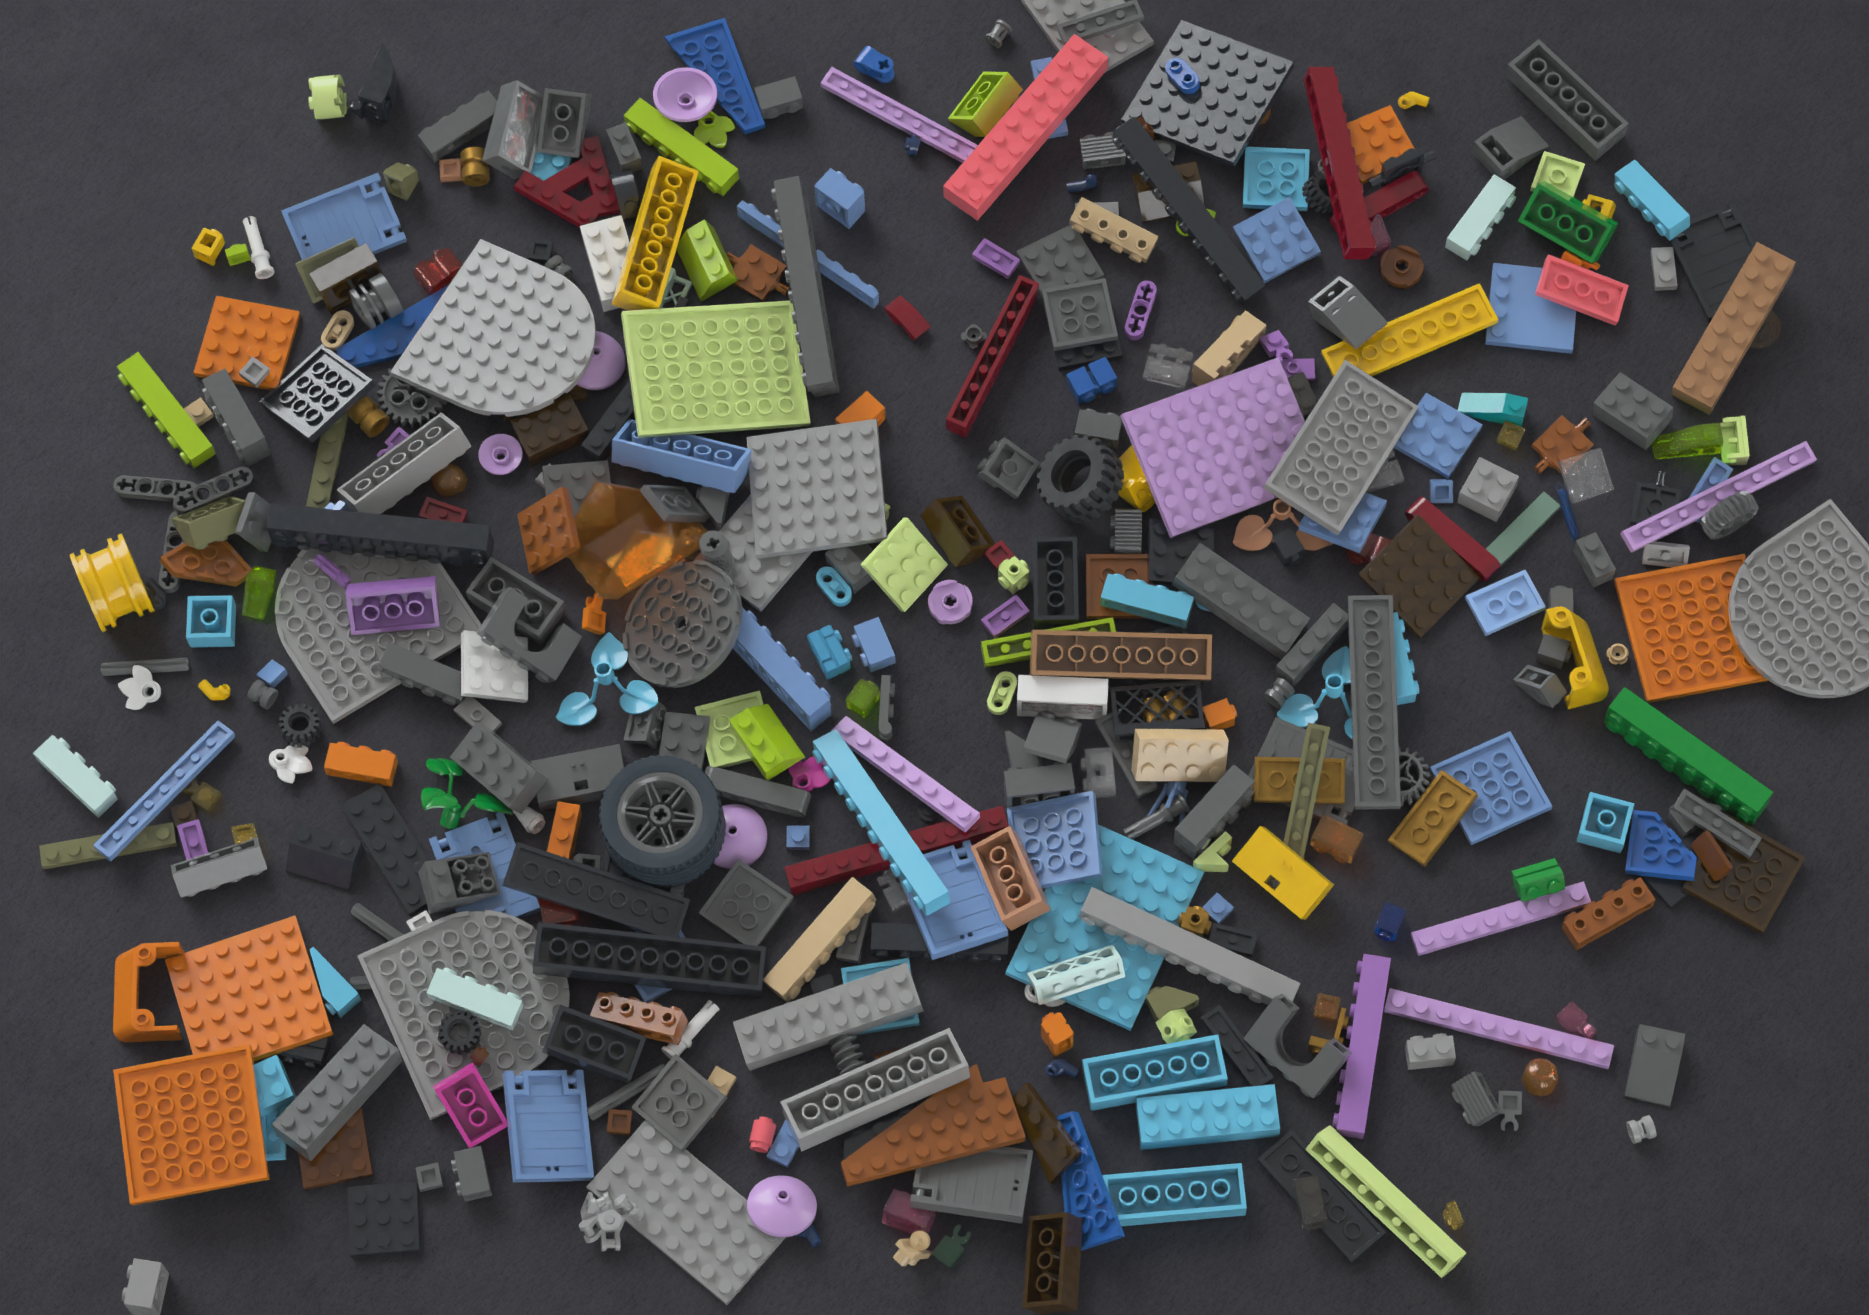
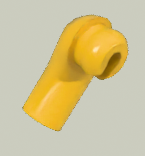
[1398,92,1430,109]
[198,679,231,700]

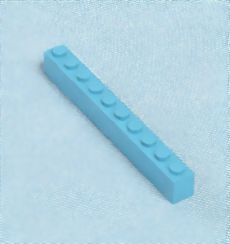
[812,729,950,916]

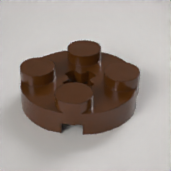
[1380,246,1424,289]

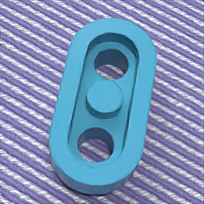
[816,567,852,607]

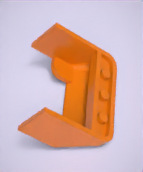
[113,942,185,1042]

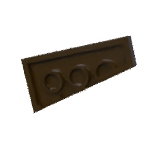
[1012,1083,1082,1184]

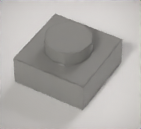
[239,357,270,388]

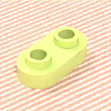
[987,671,1017,715]

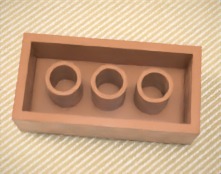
[971,826,1051,931]

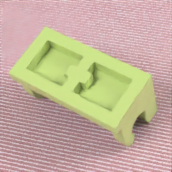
[1718,416,1750,465]

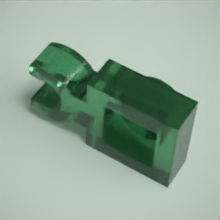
[932,1225,971,1269]

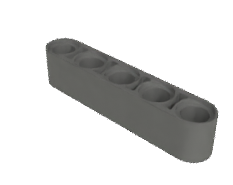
[705,766,812,818]

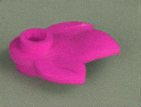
[788,756,831,792]

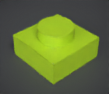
[225,244,251,266]

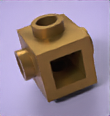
[1177,906,1212,938]

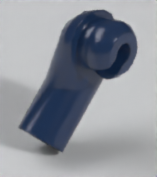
[1067,174,1098,193]
[1045,1059,1080,1079]
[796,1224,822,1247]

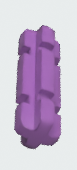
[314,553,351,588]

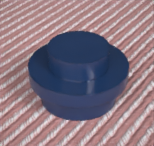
[904,134,920,156]

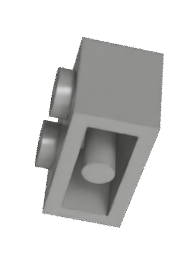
[1405,1033,1456,1070]

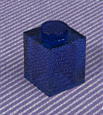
[1374,902,1406,941]

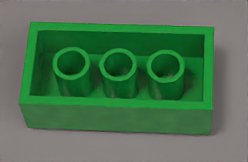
[1518,181,1618,263]

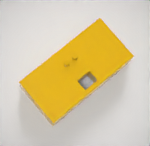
[1232,826,1334,920]

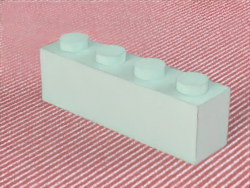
[1445,174,1516,260]
[33,735,118,818]
[427,968,523,1031]

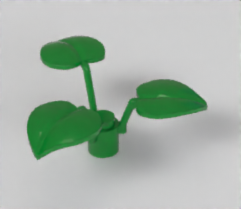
[421,758,513,829]

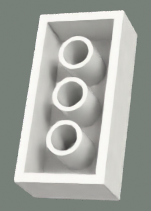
[580,215,629,312]

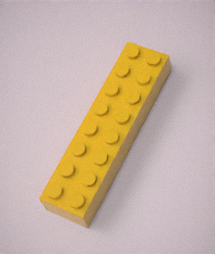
[612,156,699,311]

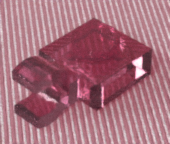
[1555,1001,1596,1039]

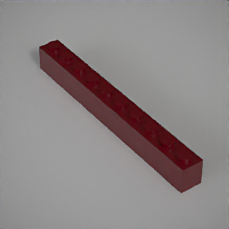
[1303,67,1376,259]
[785,806,1009,896]

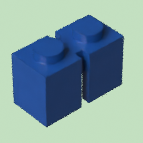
[1066,357,1117,404]

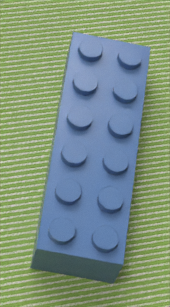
[611,419,752,493]
[733,607,831,732]

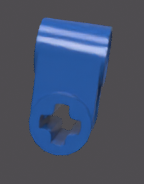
[853,46,895,83]

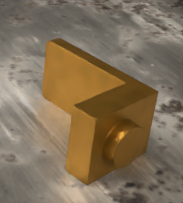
[1307,1008,1349,1056]

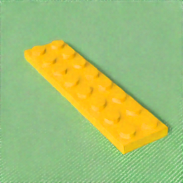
[1321,283,1498,378]

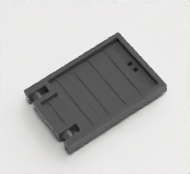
[1248,717,1355,830]
[910,1147,1033,1223]

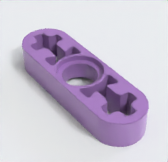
[1125,281,1157,340]

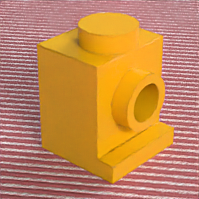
[1582,194,1616,219]
[191,228,225,266]

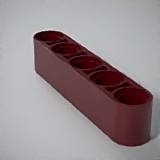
[1329,171,1429,236]
[1405,497,1501,582]

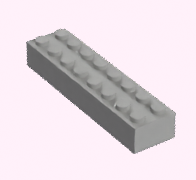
[733,963,923,1071]
[781,1028,970,1152]

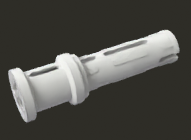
[243,216,274,279]
[661,1000,719,1059]

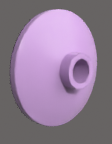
[478,434,522,475]

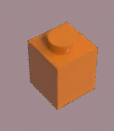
[1203,698,1237,730]

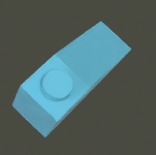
[310,947,361,1018]

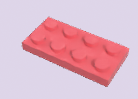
[1535,254,1629,325]

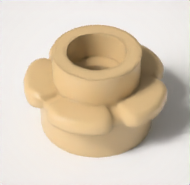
[1606,643,1629,665]

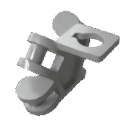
[579,1192,639,1251]

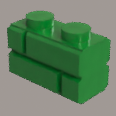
[1511,858,1565,902]

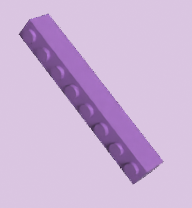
[1332,954,1391,1139]

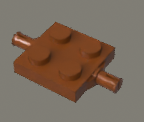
[727,245,790,302]
[1531,415,1594,476]

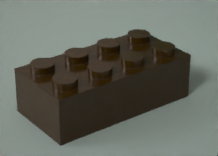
[1023,1212,1083,1314]

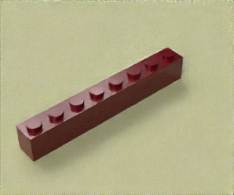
[946,275,1039,438]

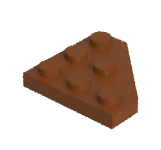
[160,540,254,587]

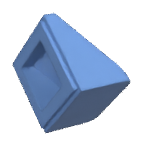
[1430,479,1453,503]
[256,659,288,688]

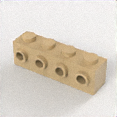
[1069,197,1158,263]

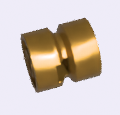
[460,147,490,186]
[348,396,390,438]

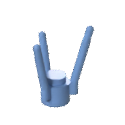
[1147,781,1188,824]

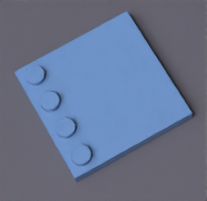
[1485,263,1576,354]
[1430,731,1552,845]
[1007,791,1102,889]

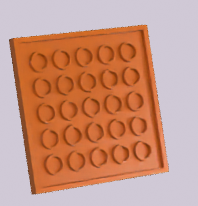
[1614,554,1767,703]
[165,916,333,1062]
[113,1044,269,1206]

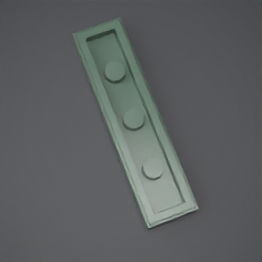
[1486,492,1560,567]

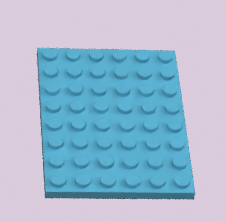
[1005,825,1204,1031]

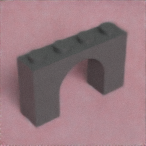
[476,587,582,683]
[1243,994,1352,1098]

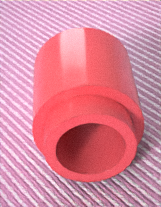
[749,1117,776,1153]

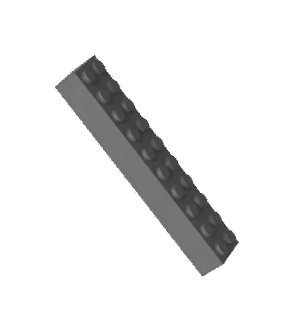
[771,176,840,398]

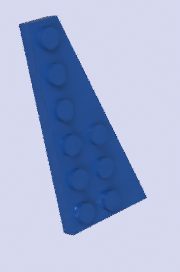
[336,285,449,368]

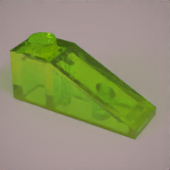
[1652,423,1724,460]

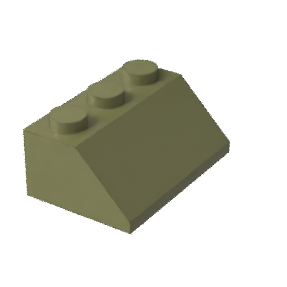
[171,496,246,550]

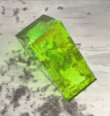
[242,565,276,620]

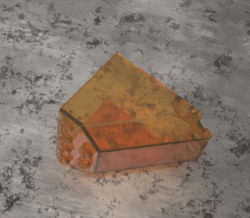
[566,481,708,600]

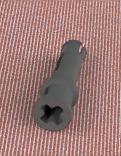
[1123,794,1190,840]

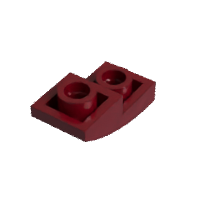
[883,296,931,341]

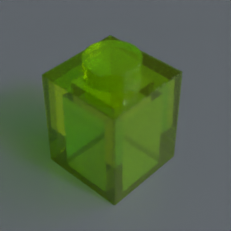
[846,679,880,718]

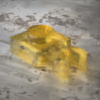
[182,778,222,813]

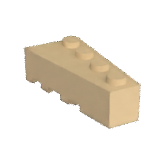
[1192,311,1266,386]

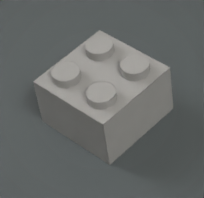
[1457,457,1519,522]
[122,1258,169,1315]

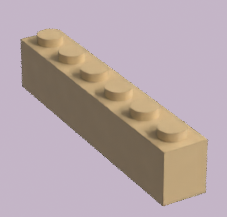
[763,877,876,1003]

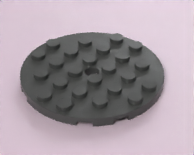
[622,560,742,688]

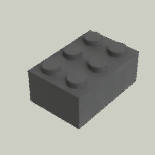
[1593,372,1673,450]
[1004,762,1075,808]

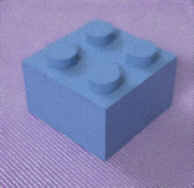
[814,168,865,229]

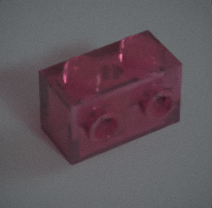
[882,1189,936,1234]

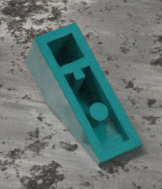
[1458,393,1528,428]

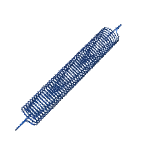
[1556,484,1580,542]

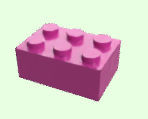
[433,1062,508,1148]

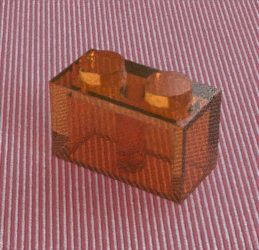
[1310,814,1364,864]

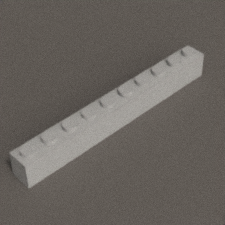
[1078,887,1300,1005]

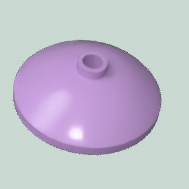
[653,67,717,122]
[576,331,626,390]
[714,804,767,869]
[747,1176,817,1237]

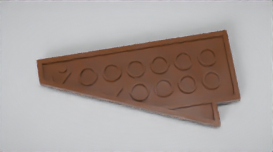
[841,1064,1026,1187]

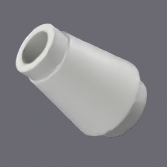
[513,806,546,834]

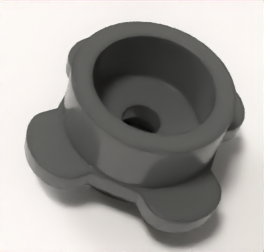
[961,324,987,349]

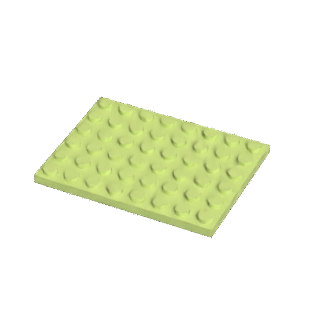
[621,301,811,438]

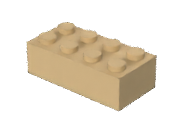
[1131,729,1229,782]

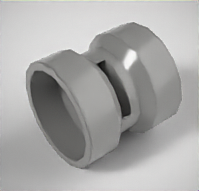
[1626,1115,1657,1144]

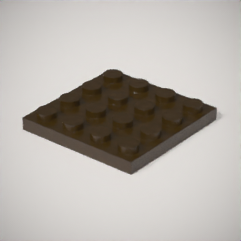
[1357,514,1480,639]
[1681,813,1805,935]

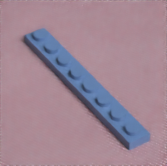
[737,200,879,309]
[93,721,236,861]

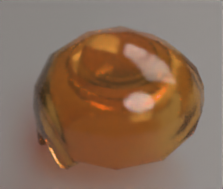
[432,464,468,497]
[1522,1058,1559,1096]

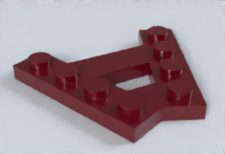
[514,136,620,228]

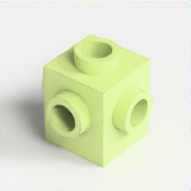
[998,556,1030,594]
[1155,1009,1197,1044]

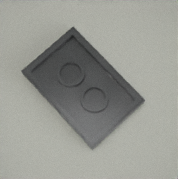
[639,485,709,522]

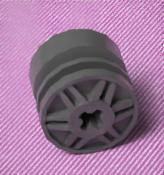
[348,273,403,330]

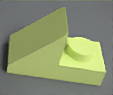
[1193,831,1232,872]

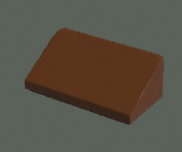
[1691,830,1733,881]

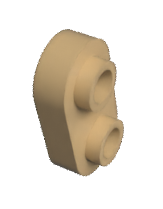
[321,310,354,351]

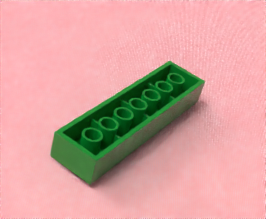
[1604,687,1773,827]

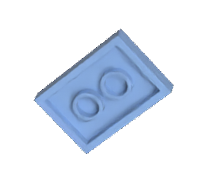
[1465,570,1546,636]

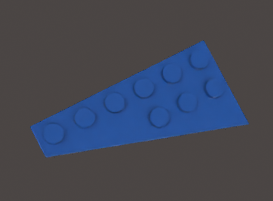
[665,18,765,134]
[1056,1111,1125,1251]

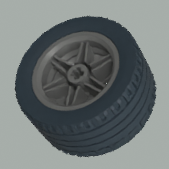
[599,755,726,888]

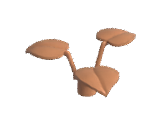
[1233,498,1333,551]

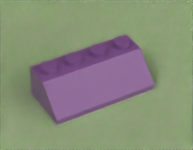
[346,576,440,635]

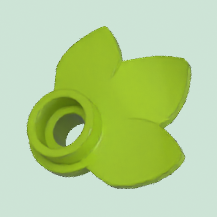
[694,111,735,148]

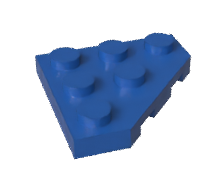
[1625,810,1697,881]

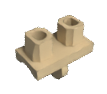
[893,1231,932,1266]

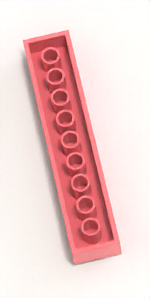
[943,34,1108,221]

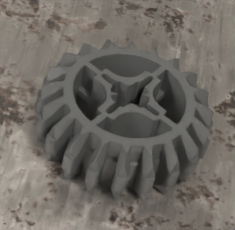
[1700,491,1759,540]
[1399,747,1431,807]

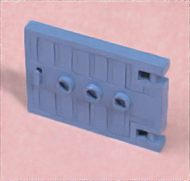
[281,173,407,260]
[429,812,541,919]
[898,840,1008,960]
[503,1070,594,1182]

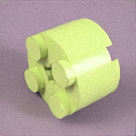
[309,74,347,119]

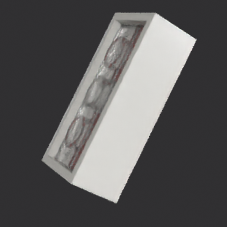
[1017,675,1108,719]

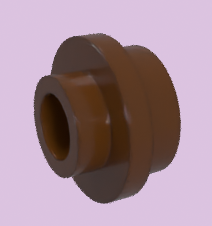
[469,1046,490,1068]

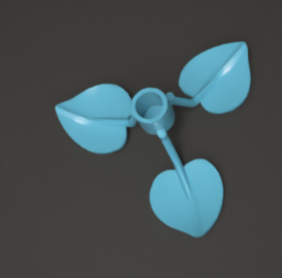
[556,632,658,726]
[1277,646,1352,739]

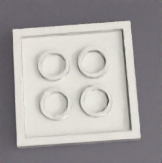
[461,630,528,703]

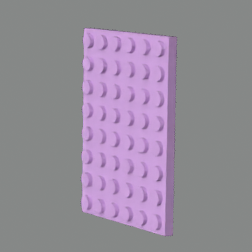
[1120,357,1305,538]

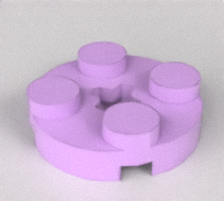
[928,580,972,624]

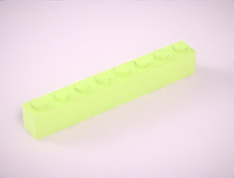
[1305,1125,1466,1278]

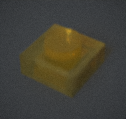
[1496,421,1525,450]
[231,823,257,844]
[1443,1200,1464,1230]

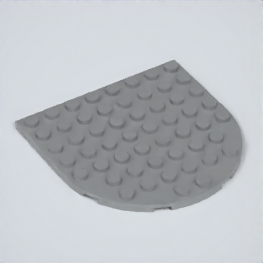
[391,239,597,417]
[1728,499,1869,698]
[275,548,481,724]
[357,910,570,1120]

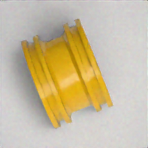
[70,533,154,632]

